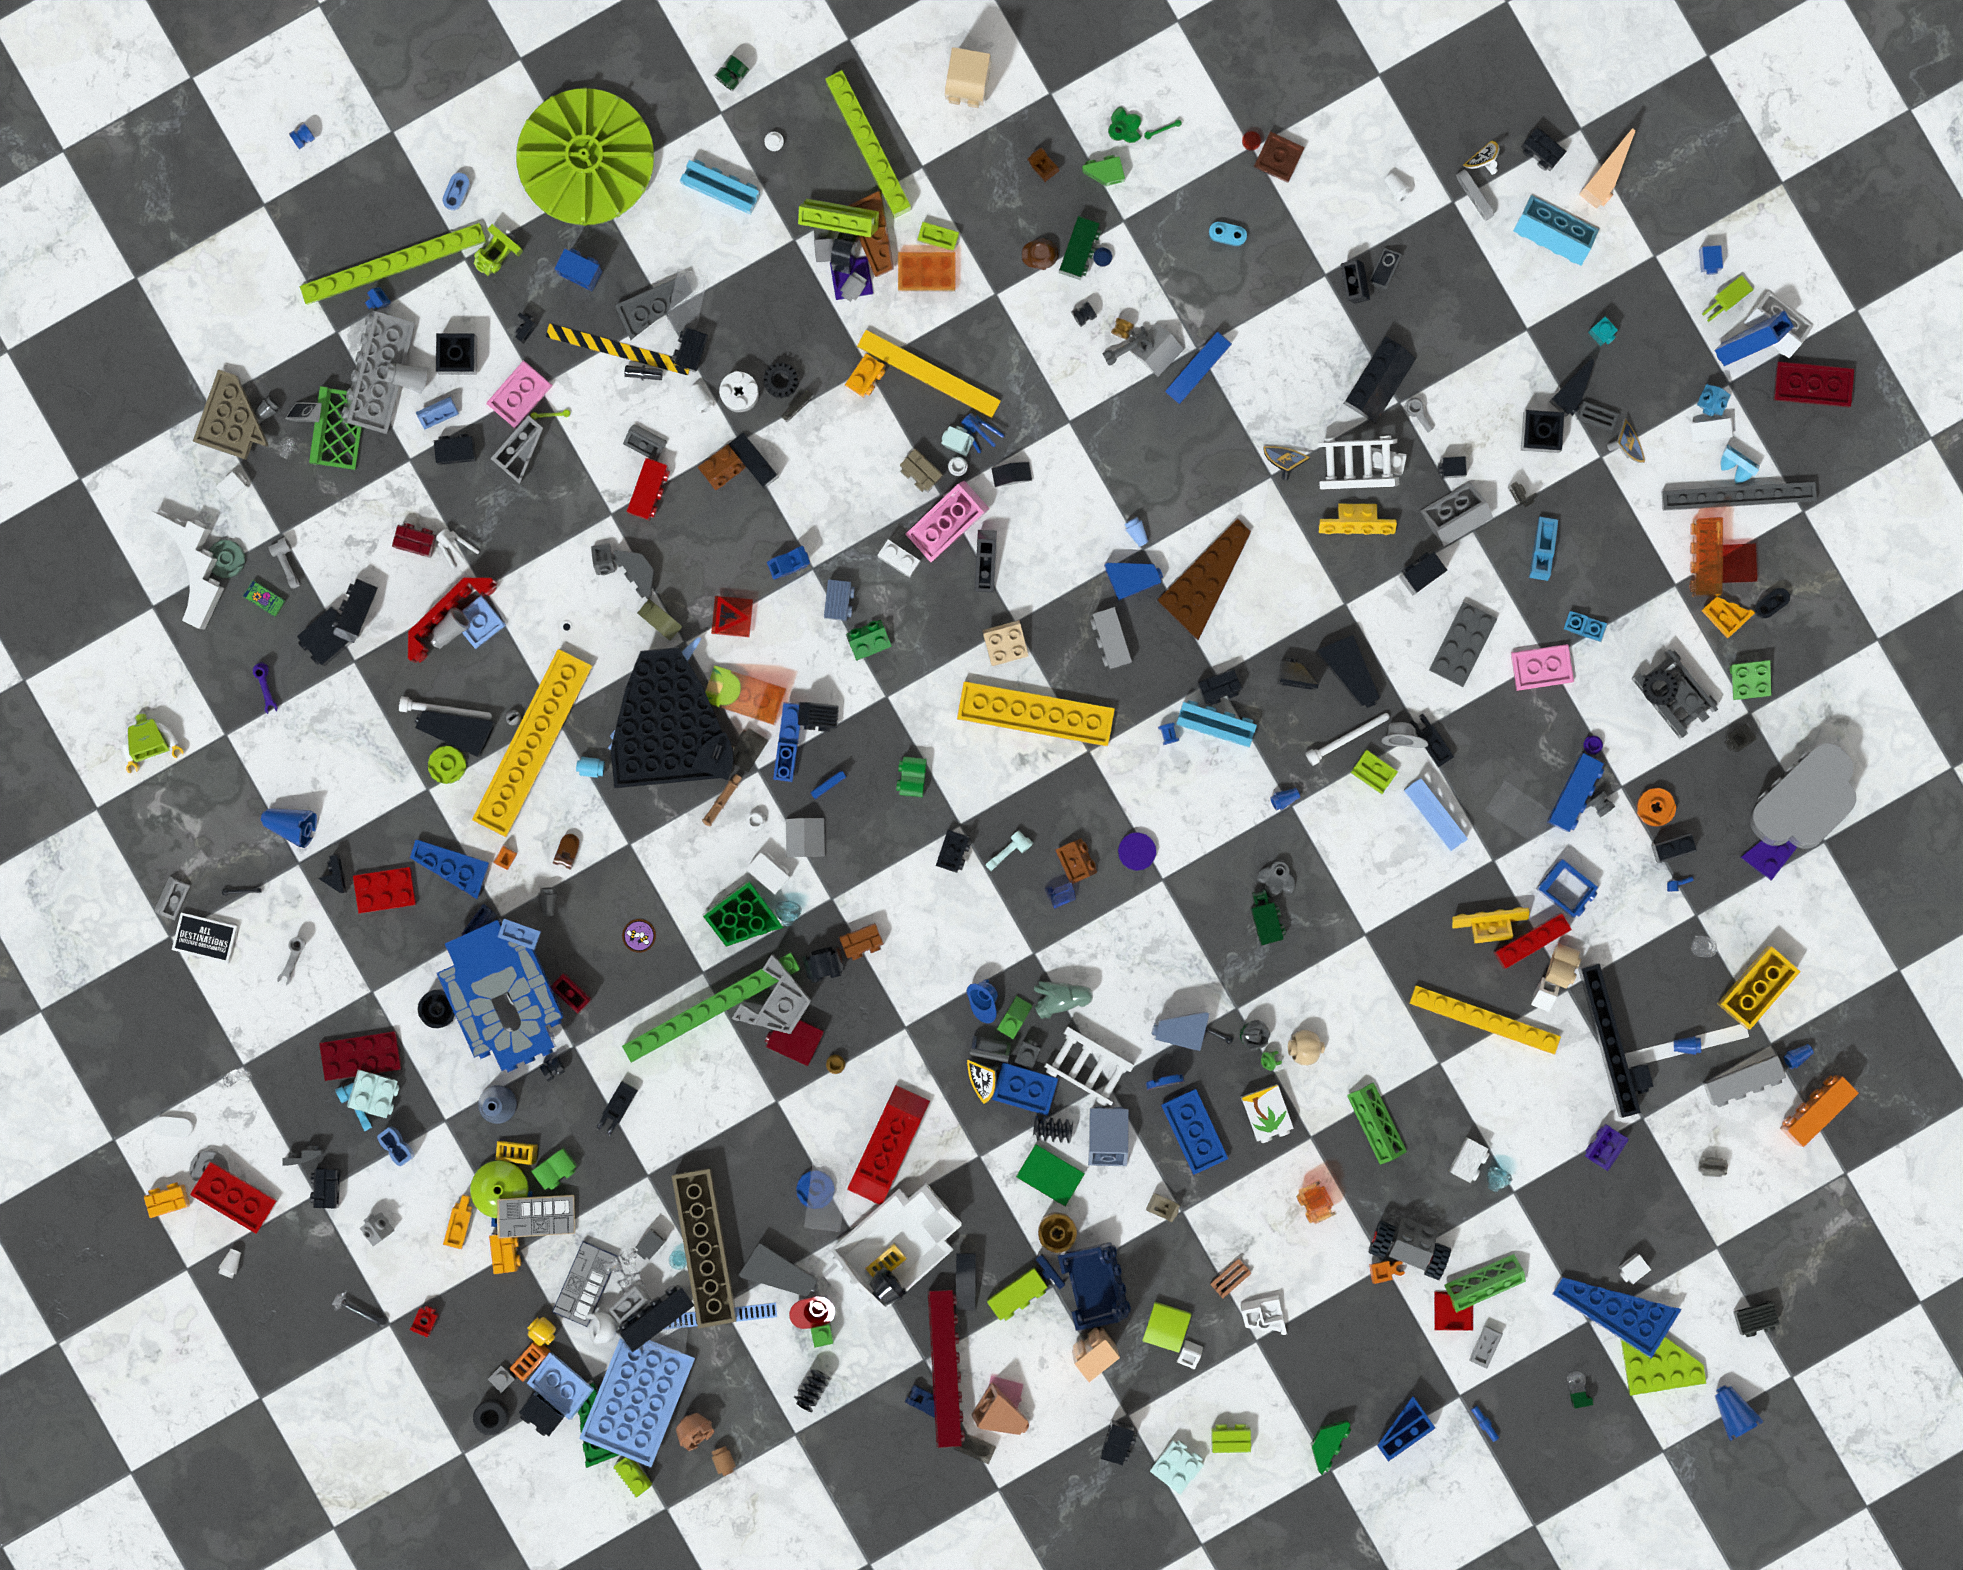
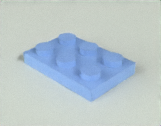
[527,1353,594,1420]

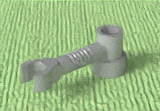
[268,537,300,589]
[277,937,306,985]

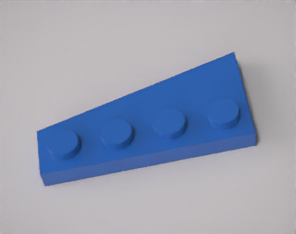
[410,840,489,899]

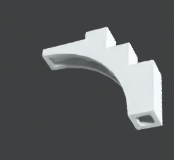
[148,510,224,630]

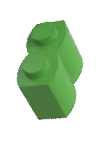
[531,1147,577,1190]

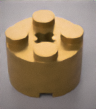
[1038,1212,1077,1253]

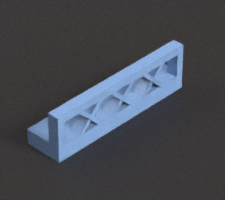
[1404,778,1468,851]

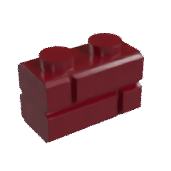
[392,523,436,558]
[551,973,593,1014]

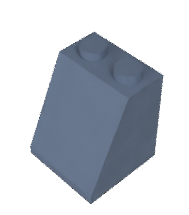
[1151,1012,1210,1051]
[1088,1106,1128,1166]

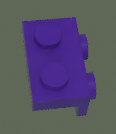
[1585,1124,1629,1171]

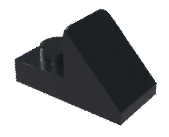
[318,855,347,893]

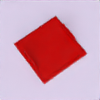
[1434,1292,1473,1331]

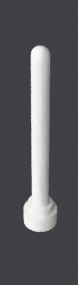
[399,696,492,720]
[1305,713,1390,766]

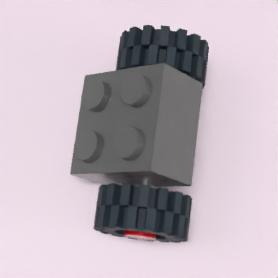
[1368,1217,1451,1280]

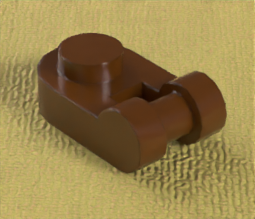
[553,834,580,870]

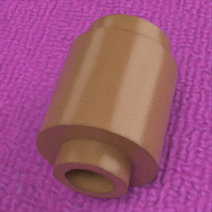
[712,1446,736,1476]

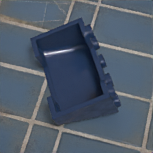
[1058,1242,1131,1331]

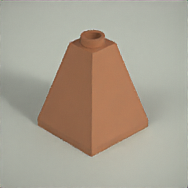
[971,1382,1029,1435]

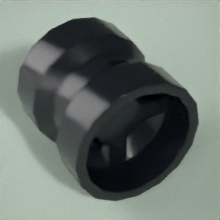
[1071,301,1097,327]
[539,1056,566,1082]

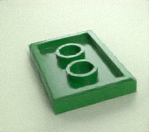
[1016,1144,1085,1207]

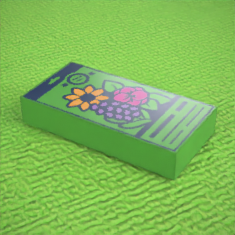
[243,580,286,617]

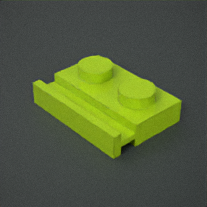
[1350,750,1398,795]

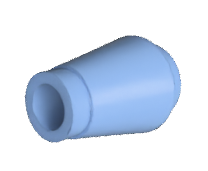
[1124,517,1149,547]

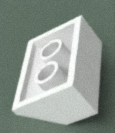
[1744,291,1813,358]

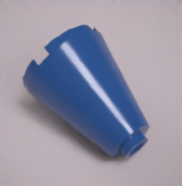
[261,808,317,848]
[1715,1385,1763,1441]

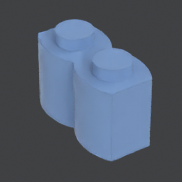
[377,1126,415,1167]

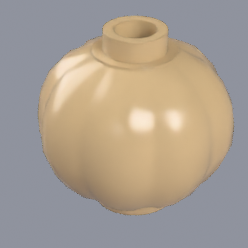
[1288,1030,1325,1066]

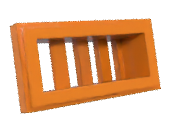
[509,1342,551,1382]

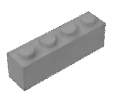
[1703,1055,1786,1107]

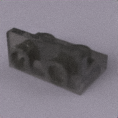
[732,728,769,773]

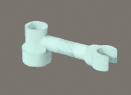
[986,830,1033,871]

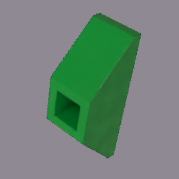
[1310,1420,1352,1475]

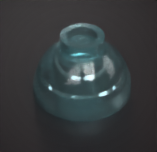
[775,901,802,926]
[1486,1166,1513,1192]

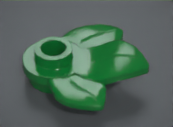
[1108,107,1142,143]

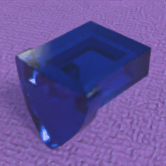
[1044,882,1076,909]

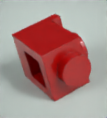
[410,1306,439,1337]

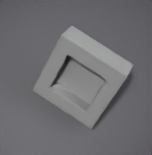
[488,1365,516,1393]

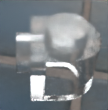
[1692,935,1717,957]

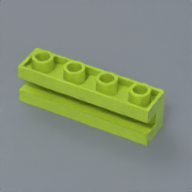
[798,199,879,237]

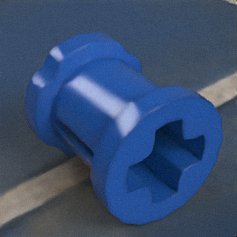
[1158,722,1180,745]

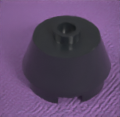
[870,1266,908,1305]

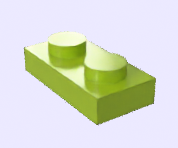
[917,222,959,252]

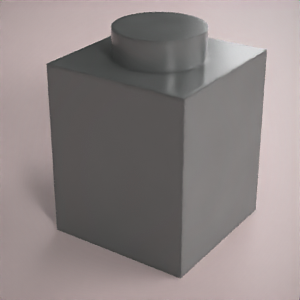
[635,1229,666,1260]

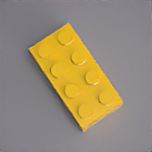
[1717,946,1801,1030]

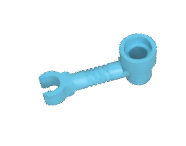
[335,1083,372,1131]

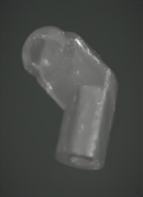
[223,1069,251,1088]

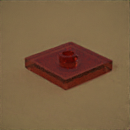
[1716,543,1757,584]

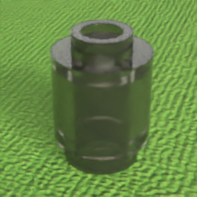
[1698,1157,1728,1177]

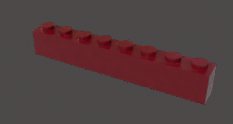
[927,1290,965,1448]

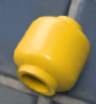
[527,1317,556,1346]

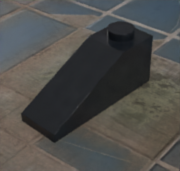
[1549,358,1594,417]
[728,433,779,489]
[975,530,997,592]

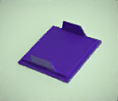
[830,257,873,300]

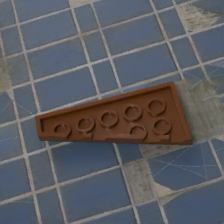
[1157,518,1251,640]

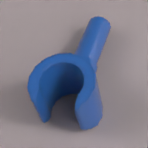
[1667,877,1693,892]

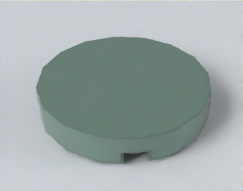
[209,540,245,578]

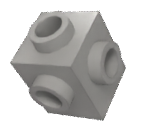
[360,1212,395,1246]

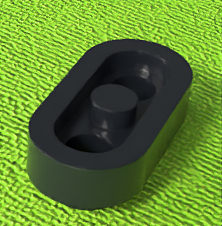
[1754,588,1790,619]

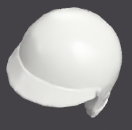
[586,1312,617,1346]

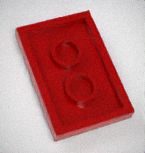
[353,867,416,914]

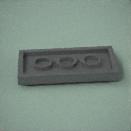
[1429,602,1497,688]

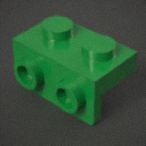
[846,620,892,661]

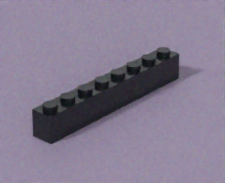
[1578,963,1641,1118]

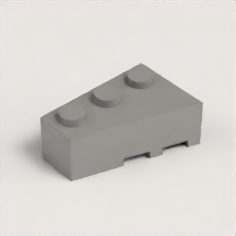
[490,415,543,484]

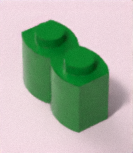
[896,757,927,798]

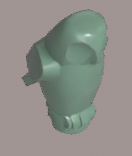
[1034,981,1093,1019]

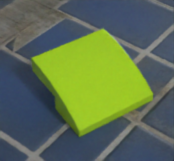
[1142,1302,1191,1353]

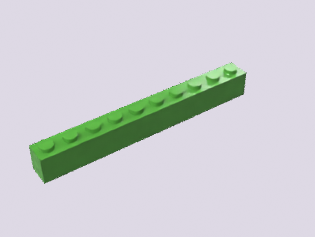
[622,953,801,1063]

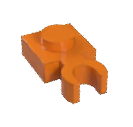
[1369,1260,1405,1284]

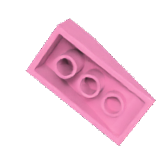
[906,481,990,562]

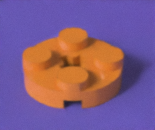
[1637,788,1676,827]

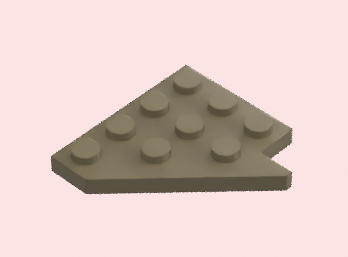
[193,369,269,460]

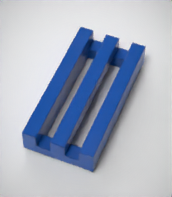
[811,771,846,799]

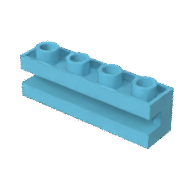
[680,159,760,215]
[1176,700,1257,748]

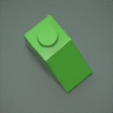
[997,996,1033,1039]

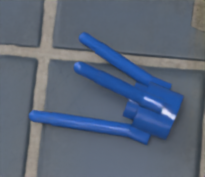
[961,413,1004,453]

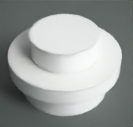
[764,132,784,151]
[948,457,967,476]
[746,812,765,831]

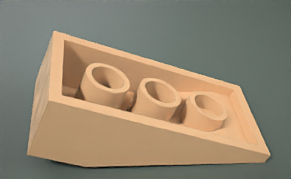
[1579,128,1635,209]

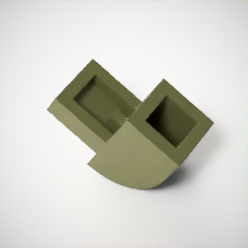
[637,599,682,641]

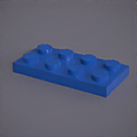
[1161,1089,1228,1175]

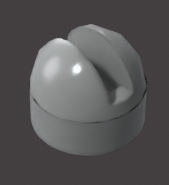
[506,710,522,726]

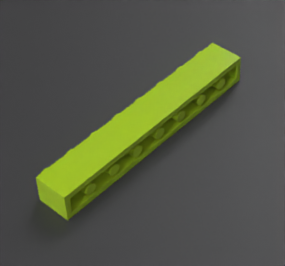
[825,70,911,219]

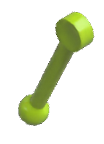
[530,410,570,420]

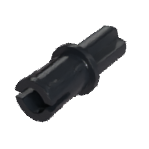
[624,365,663,381]

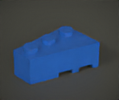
[1377,1397,1435,1462]

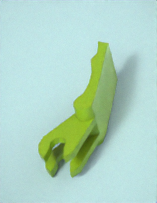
[1702,275,1754,322]

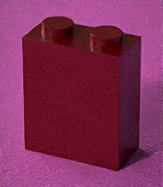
[764,1020,824,1067]

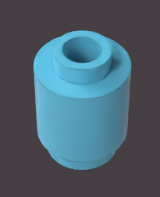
[576,757,605,778]

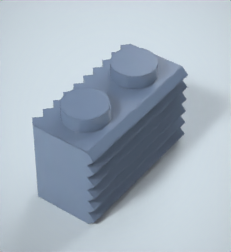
[824,580,855,621]

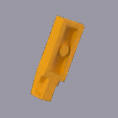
[443,1194,472,1250]

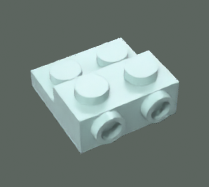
[347,1070,399,1118]
[1149,1440,1204,1495]

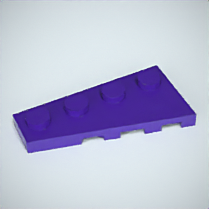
[1740,841,1797,881]

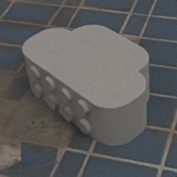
[1750,743,1856,849]

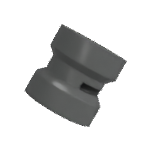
[1588,791,1615,818]

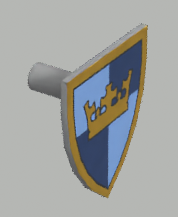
[1607,419,1645,463]

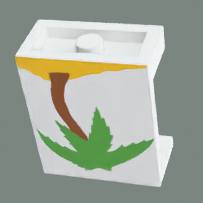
[1241,1084,1294,1143]

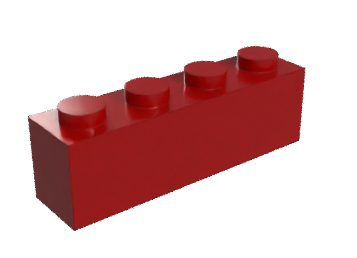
[1493,913,1572,969]

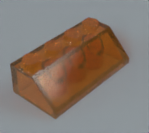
[1689,517,1723,597]

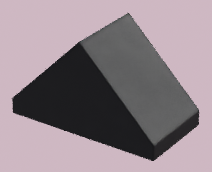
[991,462,1032,487]

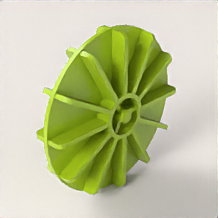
[516,87,654,226]

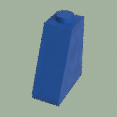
[1104,563,1163,601]

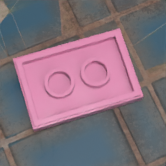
[486,360,553,429]
[1511,644,1574,691]

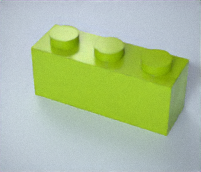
[987,1267,1048,1321]

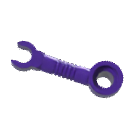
[253,662,278,714]

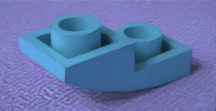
[1564,611,1608,642]

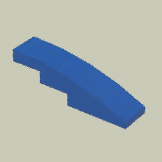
[1165,332,1232,404]

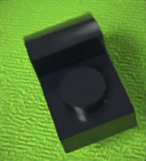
[831,232,860,274]

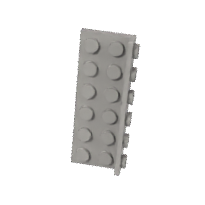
[341,311,415,434]

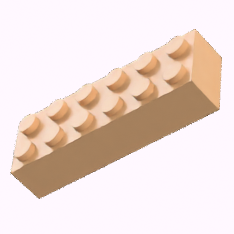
[1072,1327,1120,1382]

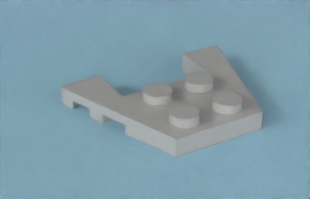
[732,955,811,1034]

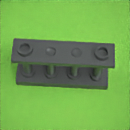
[1632,649,1718,739]

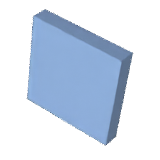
[462,595,506,649]

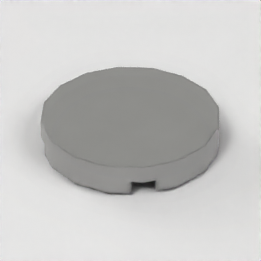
[189,1150,229,1184]

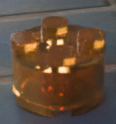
[1296,1180,1337,1224]

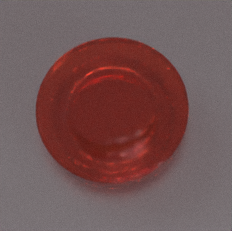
[1242,131,1261,151]

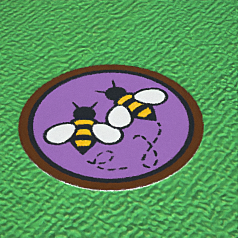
[622,919,656,953]

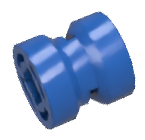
[289,123,315,150]

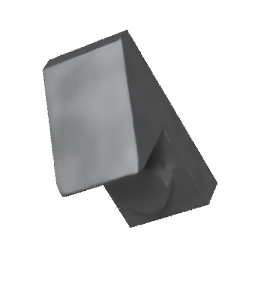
[813,227,834,262]

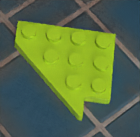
[1620,1337,1707,1396]

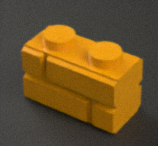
[144,1182,190,1218]
[489,1234,521,1274]

